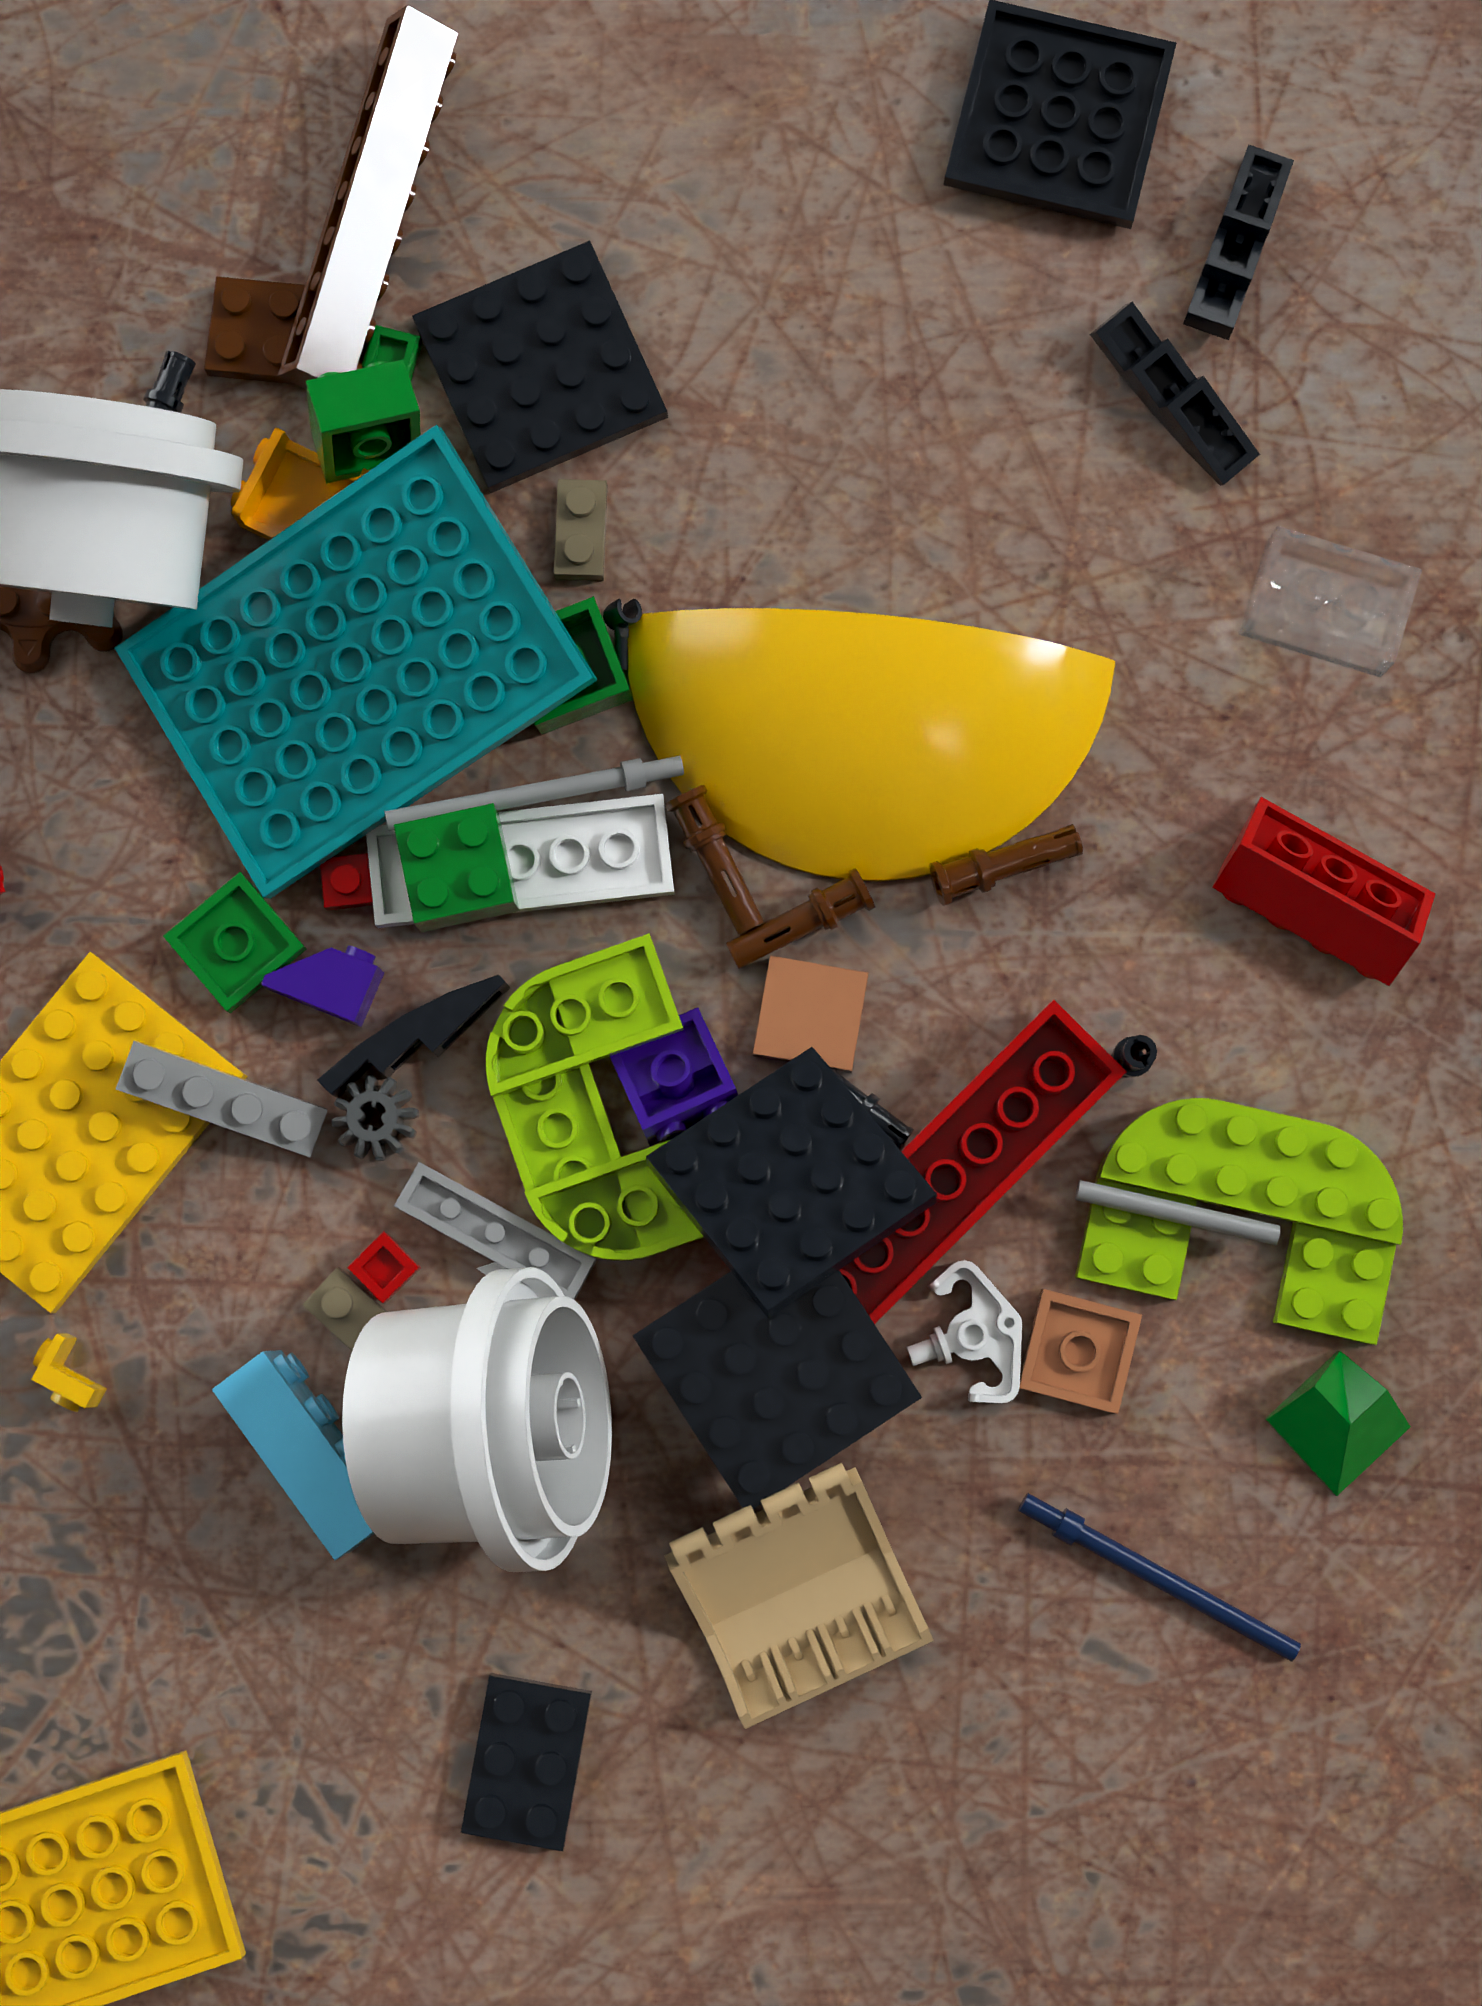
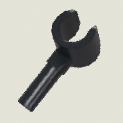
[603,599,642,670]

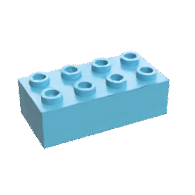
[212,1350,375,1560]

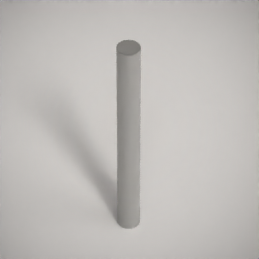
[1075,1180,1280,1245]

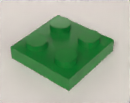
[163,872,307,1014]

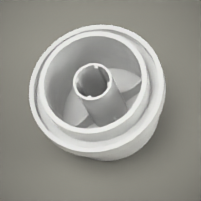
[0,389,243,627]
[342,1267,612,1572]

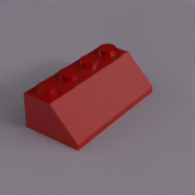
[1212,797,1436,986]

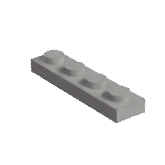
[116,1040,328,1157]
[394,1162,597,1300]

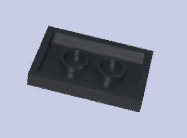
[461,1673,592,1851]

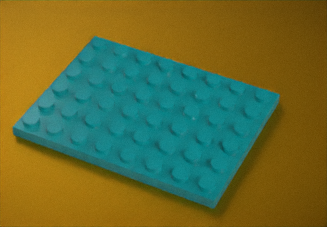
[115,425,597,899]

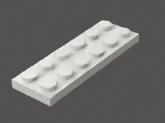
[366,794,675,928]

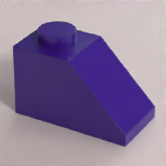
[261,945,384,1027]

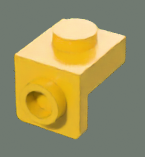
[31,1333,107,1412]

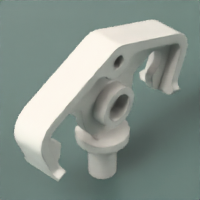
[906,1260,1022,1403]

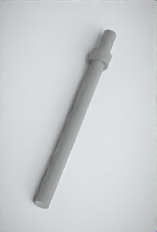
[384,756,684,831]

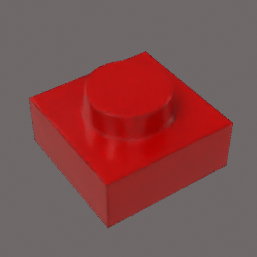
[320,853,373,911]
[347,1231,421,1304]

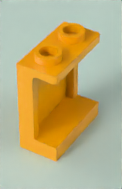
[231,427,369,540]

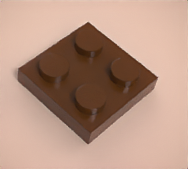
[204,276,305,384]

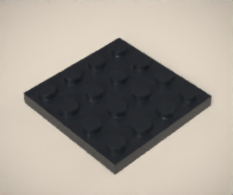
[943,0,1177,229]
[412,240,668,493]
[646,1047,937,1319]
[632,1270,922,1509]

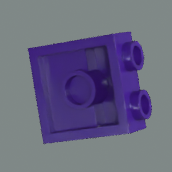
[610,1007,738,1146]

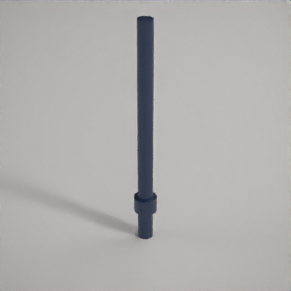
[1018,1493,1301,1662]

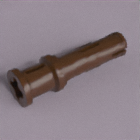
[664,785,764,935]
[929,824,1083,906]
[726,868,876,969]

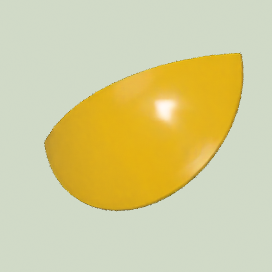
[628,608,1115,882]

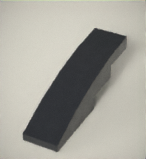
[1183,144,1294,340]
[1089,301,1260,486]
[317,974,510,1098]

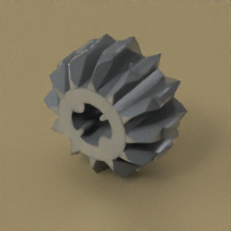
[332,1075,419,1161]

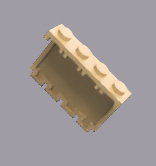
[664,1463,934,1729]

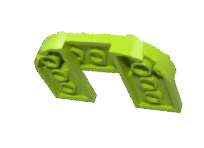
[486,933,703,1261]
[1075,1098,1403,1345]

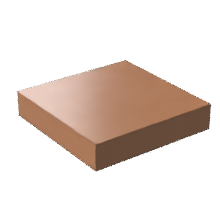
[753,956,869,1073]
[1020,1289,1142,1414]

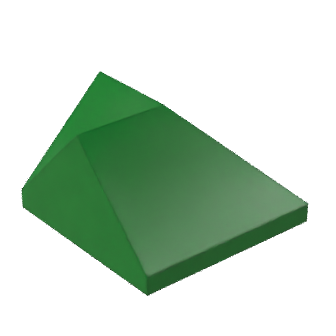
[1265,1351,1411,1496]

